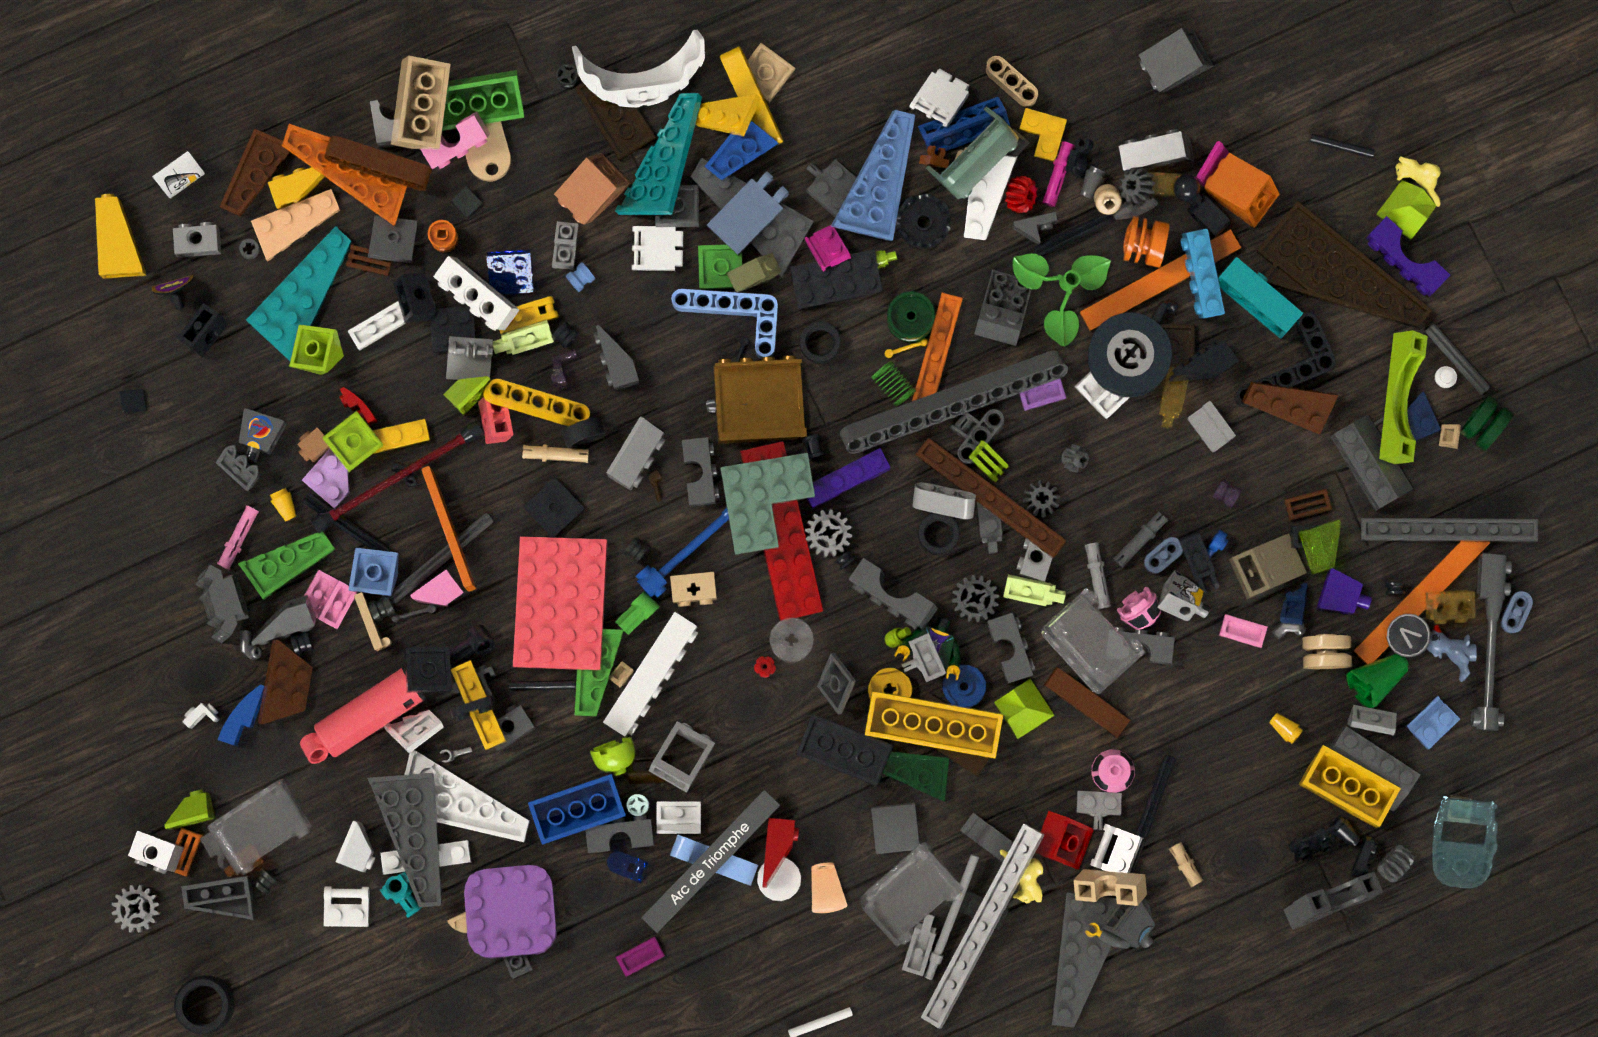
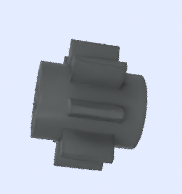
[1061,444,1089,473]

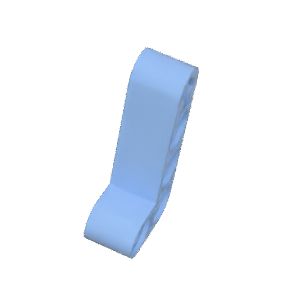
[670,835,758,886]

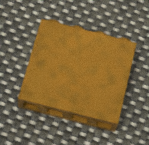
[713,356,807,444]

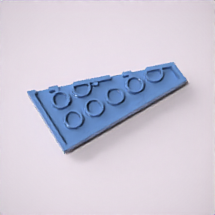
[831,110,915,241]

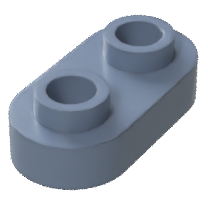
[1144,537,1183,574]
[1500,591,1533,634]

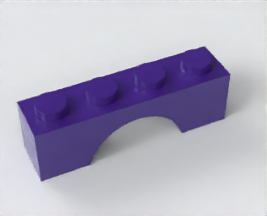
[1366,216,1450,297]
[807,448,890,510]

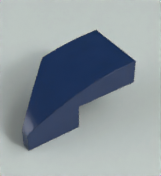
[1280,583,1308,625]

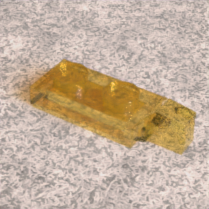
[1159,366,1188,429]

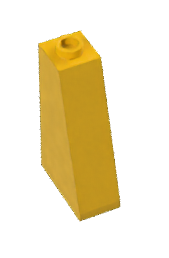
[95,194,146,279]

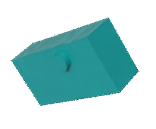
[1218,257,1303,339]

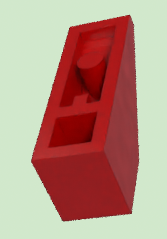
[762,818,799,888]

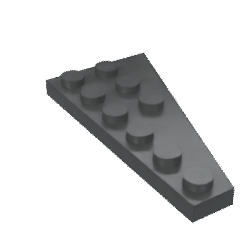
[691,158,814,278]
[367,773,442,907]
[1051,892,1118,1027]

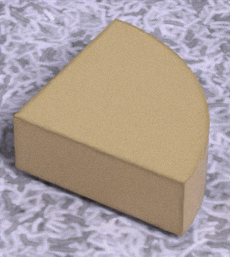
[447,912,467,933]

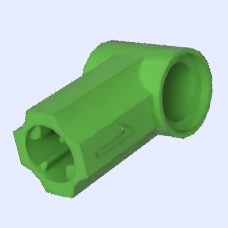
[616,591,660,635]

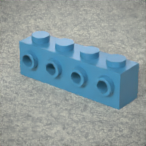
[1181,229,1225,318]

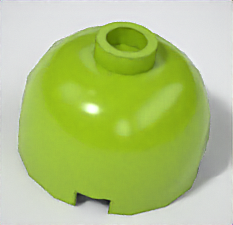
[590,737,635,776]

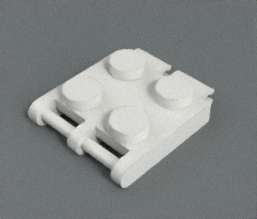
[910,69,969,128]
[632,226,683,271]

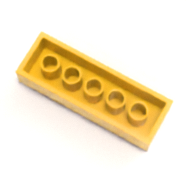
[865,690,1003,758]

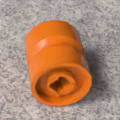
[428,220,459,253]

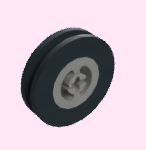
[1088,313,1172,397]

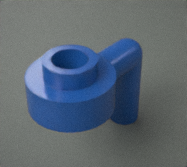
[1206,530,1229,558]

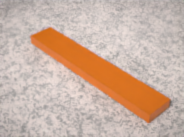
[912,292,963,401]
[422,466,476,592]

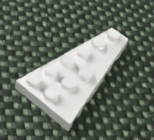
[405,750,529,842]

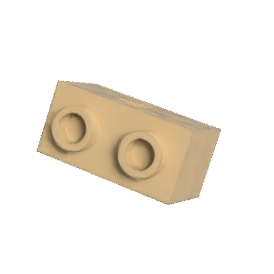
[670,572,717,607]

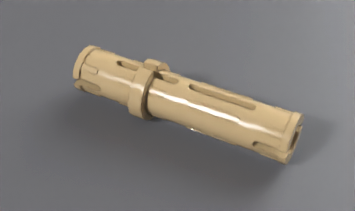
[523,444,589,463]

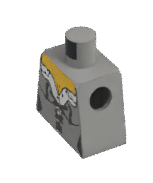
[1157,570,1211,621]

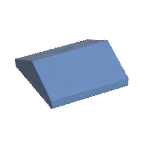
[348,548,399,596]

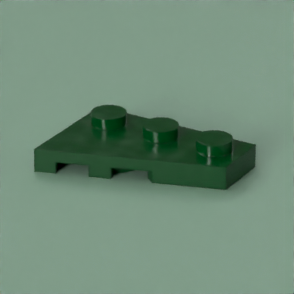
[883,752,949,802]

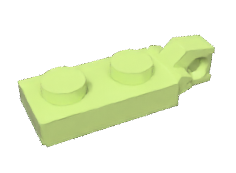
[492,320,554,355]
[1003,574,1066,606]

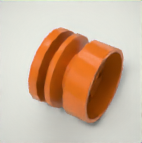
[1123,216,1170,268]

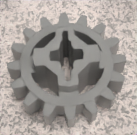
[804,510,852,557]
[112,885,161,933]

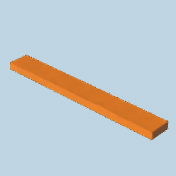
[1080,229,1241,331]
[1353,541,1490,664]

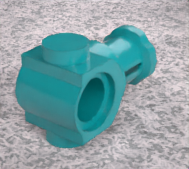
[380,871,423,918]

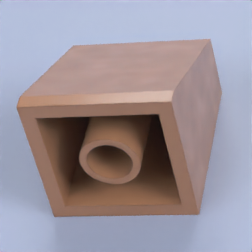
[554,153,631,225]

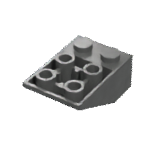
[974,270,1032,346]

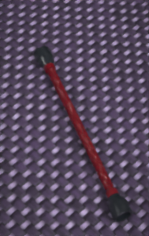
[310,421,484,534]

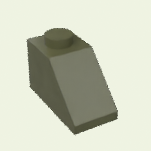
[727,253,782,293]

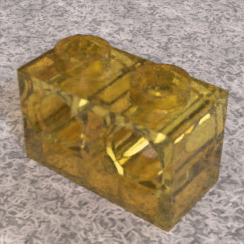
[1425,590,1476,624]

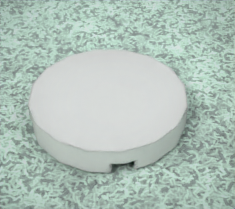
[757,858,801,901]

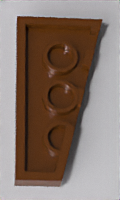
[220,129,291,217]
[1242,382,1339,435]

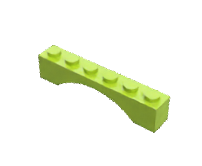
[1379,330,1428,464]

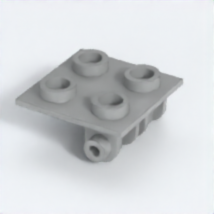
[446,336,493,380]

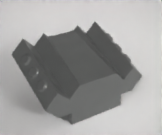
[195,565,250,643]

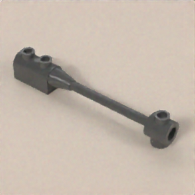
[1471,554,1512,731]

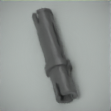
[1113,511,1168,568]

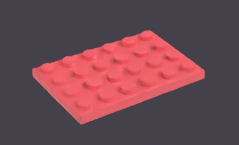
[513,537,608,670]

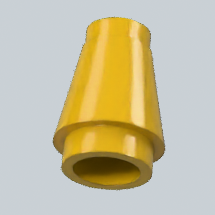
[270,488,297,521]
[1269,713,1303,744]

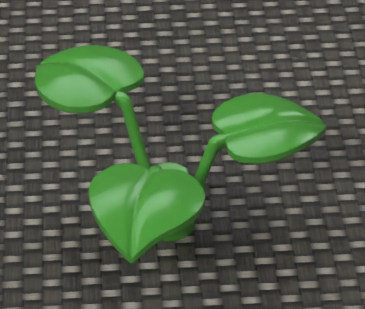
[1013,254,1111,347]

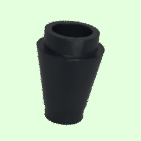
[1328,815,1361,847]

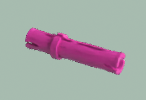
[1042,142,1075,207]

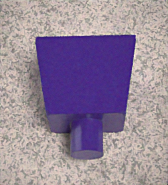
[1316,568,1372,615]

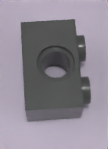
[494,704,536,752]

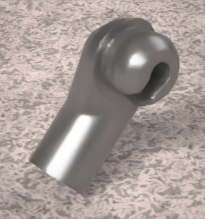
[1272,623,1306,639]
[240,630,262,660]

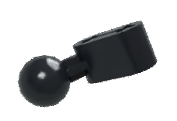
[1173,175,1231,238]

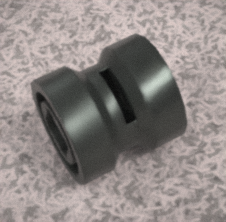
[368,595,396,623]

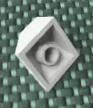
[336,821,375,872]

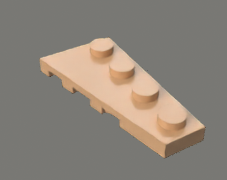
[251,189,340,261]

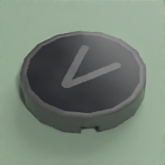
[1386,614,1431,657]

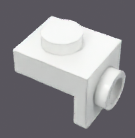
[182,703,220,729]

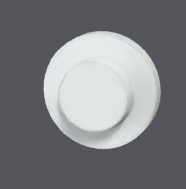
[1435,366,1457,388]

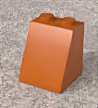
[1204,153,1280,228]

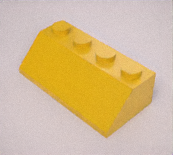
[1299,745,1401,828]

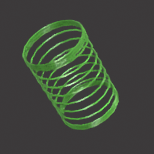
[871,361,916,407]

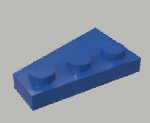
[704,121,779,180]

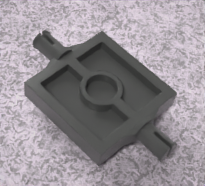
[806,159,856,217]

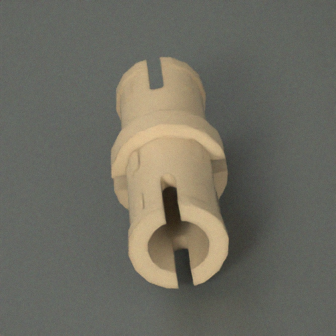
[1169,842,1203,887]

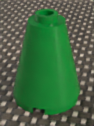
[1346,654,1409,708]

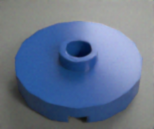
[943,665,986,708]

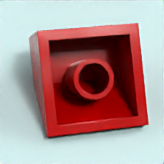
[1035,811,1094,870]

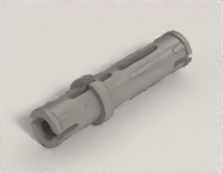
[1084,542,1111,609]

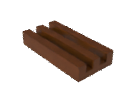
[346,245,392,276]
[1284,489,1332,521]

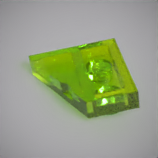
[1299,519,1341,574]

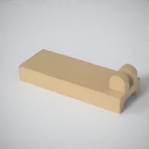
[354,592,392,652]

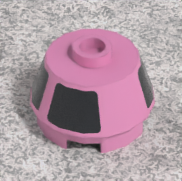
[1117,587,1161,630]
[1092,749,1135,793]

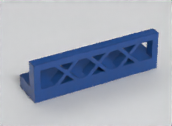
[918,97,1010,155]

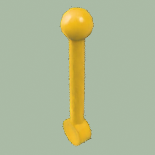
[885,338,928,358]

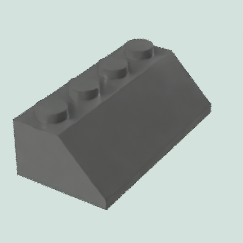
[1331,415,1413,511]
[1329,726,1421,812]

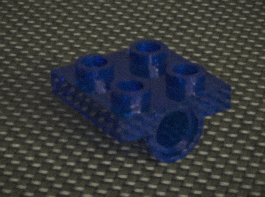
[487,250,534,295]

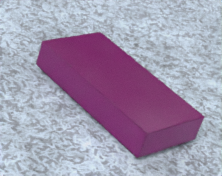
[616,936,665,977]

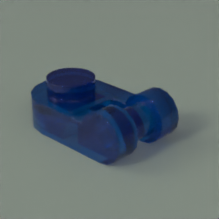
[607,852,649,883]

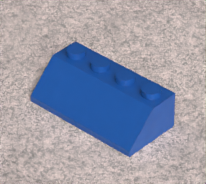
[528,774,626,845]

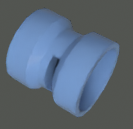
[565,262,595,292]

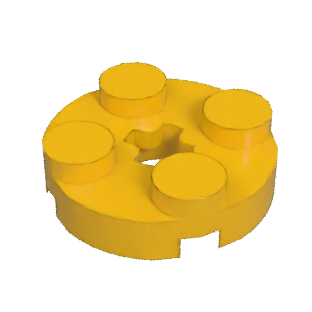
[868,668,912,700]

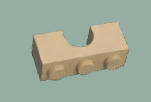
[1074,869,1147,906]

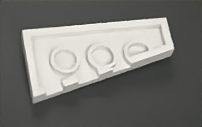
[964,155,1018,240]

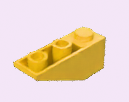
[268,167,325,210]

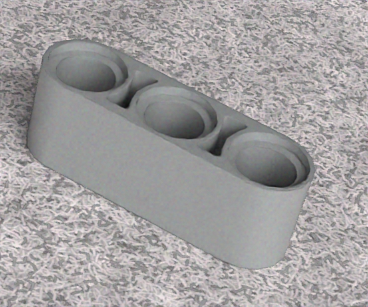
[912,482,976,519]

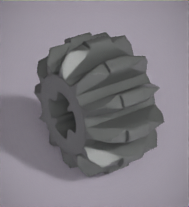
[1118,167,1156,204]
[1023,480,1060,518]
[1377,845,1414,882]

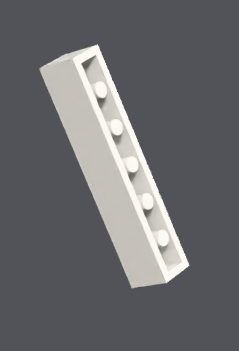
[603,612,698,737]

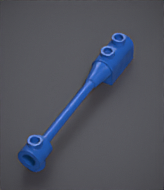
[635,508,729,598]

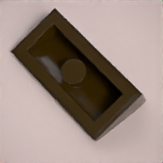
[628,755,672,784]

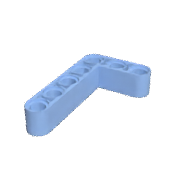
[671,289,778,359]

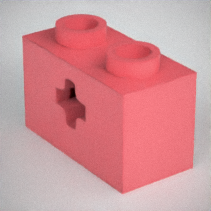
[478,394,513,444]

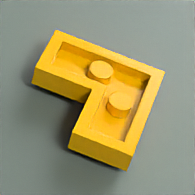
[1019,108,1067,162]

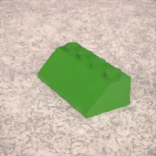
[442,70,524,131]

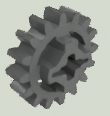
[952,575,999,623]

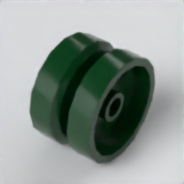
[887,291,935,343]
[1460,395,1514,451]

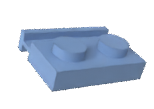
[1405,696,1460,750]

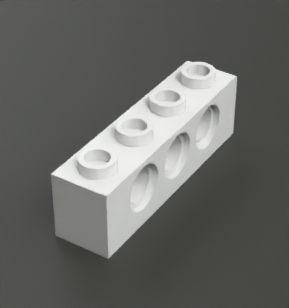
[433,256,520,331]

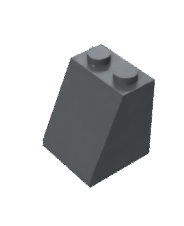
[1139,28,1214,92]

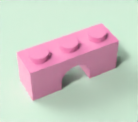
[420,112,490,169]

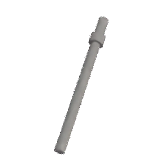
[924,854,979,980]

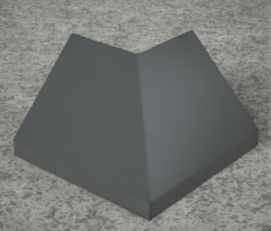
[817,653,856,715]

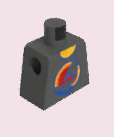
[239,408,287,463]

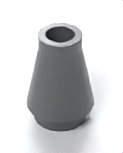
[1080,166,1106,199]

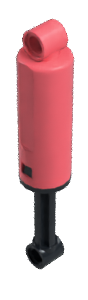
[300,625,495,764]

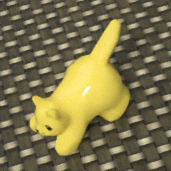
[1395,156,1441,207]
[1000,850,1043,904]

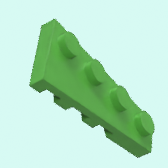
[238,532,336,599]
[575,629,624,717]

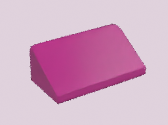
[1196,141,1229,187]

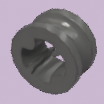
[239,239,259,259]

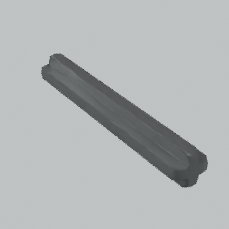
[1426,324,1490,395]

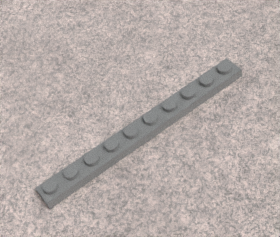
[921,823,1045,1029]

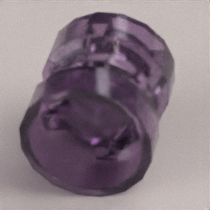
[1212,479,1242,508]

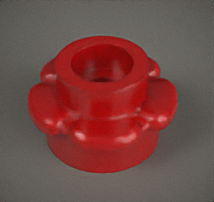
[754,656,776,678]

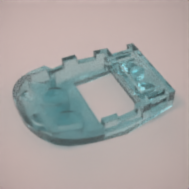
[1432,796,1498,888]

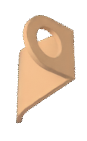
[811,862,847,913]

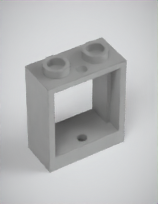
[649,721,715,793]

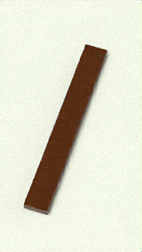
[915,438,1067,559]

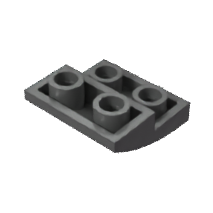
[871,802,920,854]

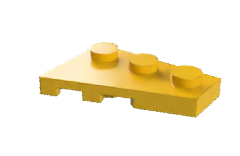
[695,94,761,137]

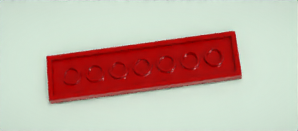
[740,441,823,621]

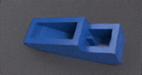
[217,685,264,746]

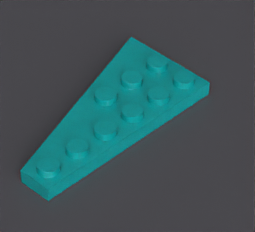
[615,93,702,215]
[246,226,352,361]

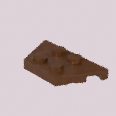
[258,640,313,724]

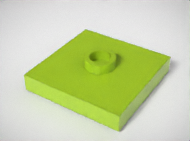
[322,411,383,472]

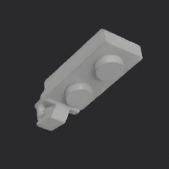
[902,913,936,976]

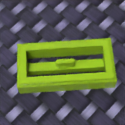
[969,441,1009,483]

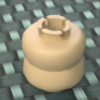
[1094,184,1122,215]

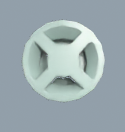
[627,794,649,816]

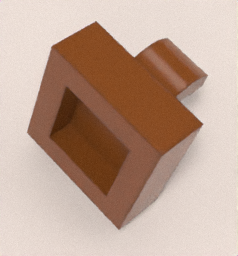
[919,145,950,169]

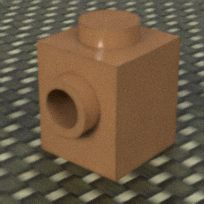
[297,428,329,463]

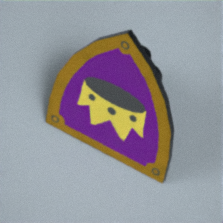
[152,274,194,310]

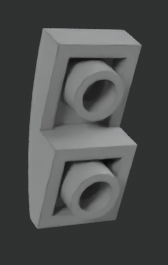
[552,221,579,270]

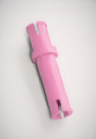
[217,505,259,570]

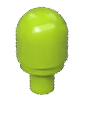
[876,250,897,268]
[885,627,911,648]

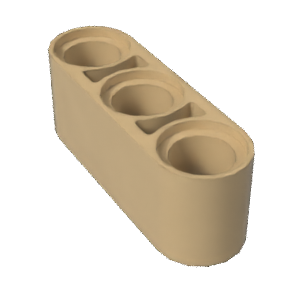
[986,56,1038,108]

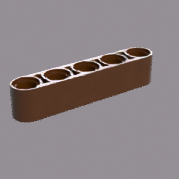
[324,136,432,191]

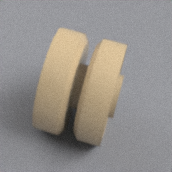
[1302,634,1352,669]

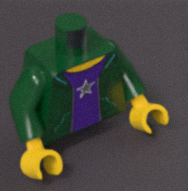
[894,617,961,681]

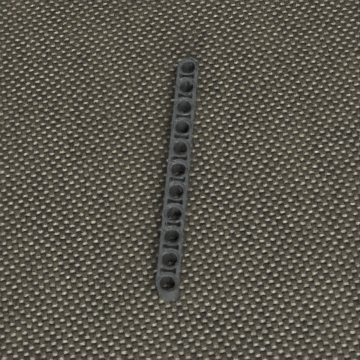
[840,350,1068,454]

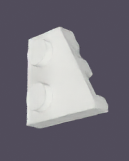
[384,710,444,753]

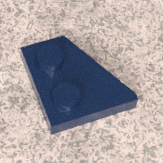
[1407,392,1441,441]

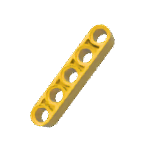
[720,46,784,146]
[483,379,590,426]

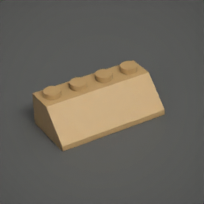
[391,56,450,149]

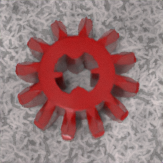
[1005,176,1038,213]

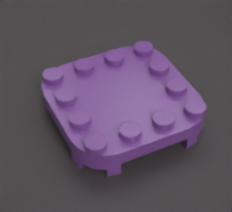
[464,865,557,959]

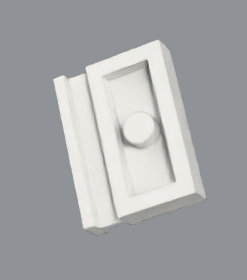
[656,802,701,834]

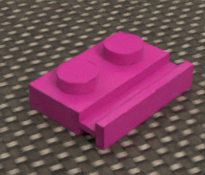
[804,225,851,271]

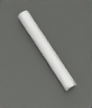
[788,1007,853,1037]

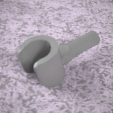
[440,747,472,762]

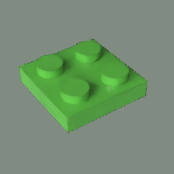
[698,245,742,290]

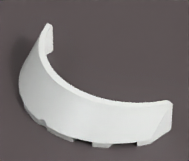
[572,29,705,107]

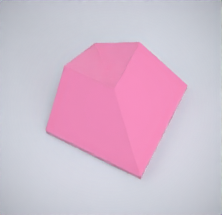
[410,570,463,607]

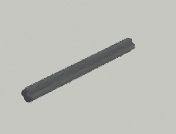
[388,513,493,604]

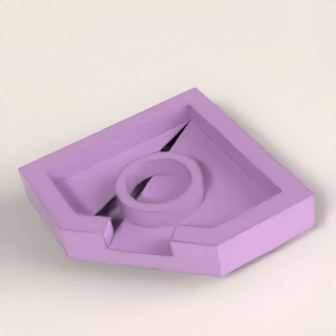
[302,448,350,509]

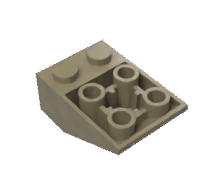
[1229,533,1307,599]

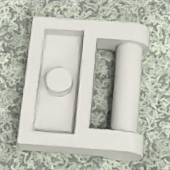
[1090,824,1143,873]
[324,886,370,927]

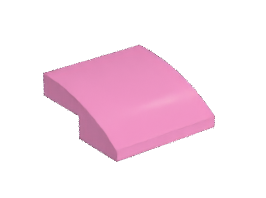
[304,570,357,629]

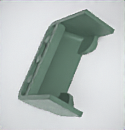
[926,106,1019,199]

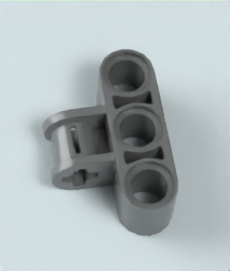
[950,409,1004,466]

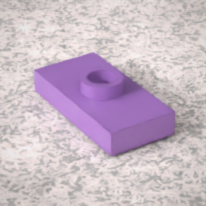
[1019,379,1066,411]

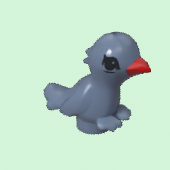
[1427,624,1477,682]

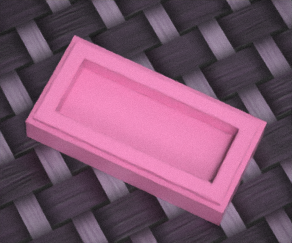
[1219,614,1267,648]

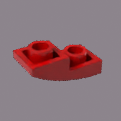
[339,387,378,426]

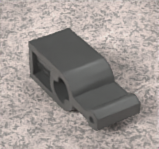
[960,813,1013,863]

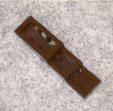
[1044,667,1130,738]

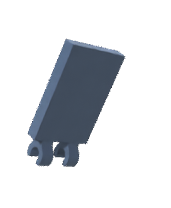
[707,172,789,255]

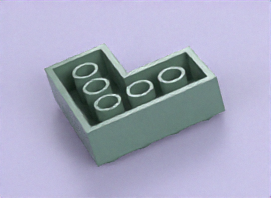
[720,453,815,555]

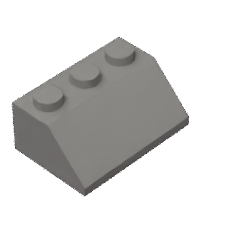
[606,417,665,491]

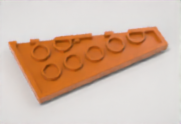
[282,124,407,226]

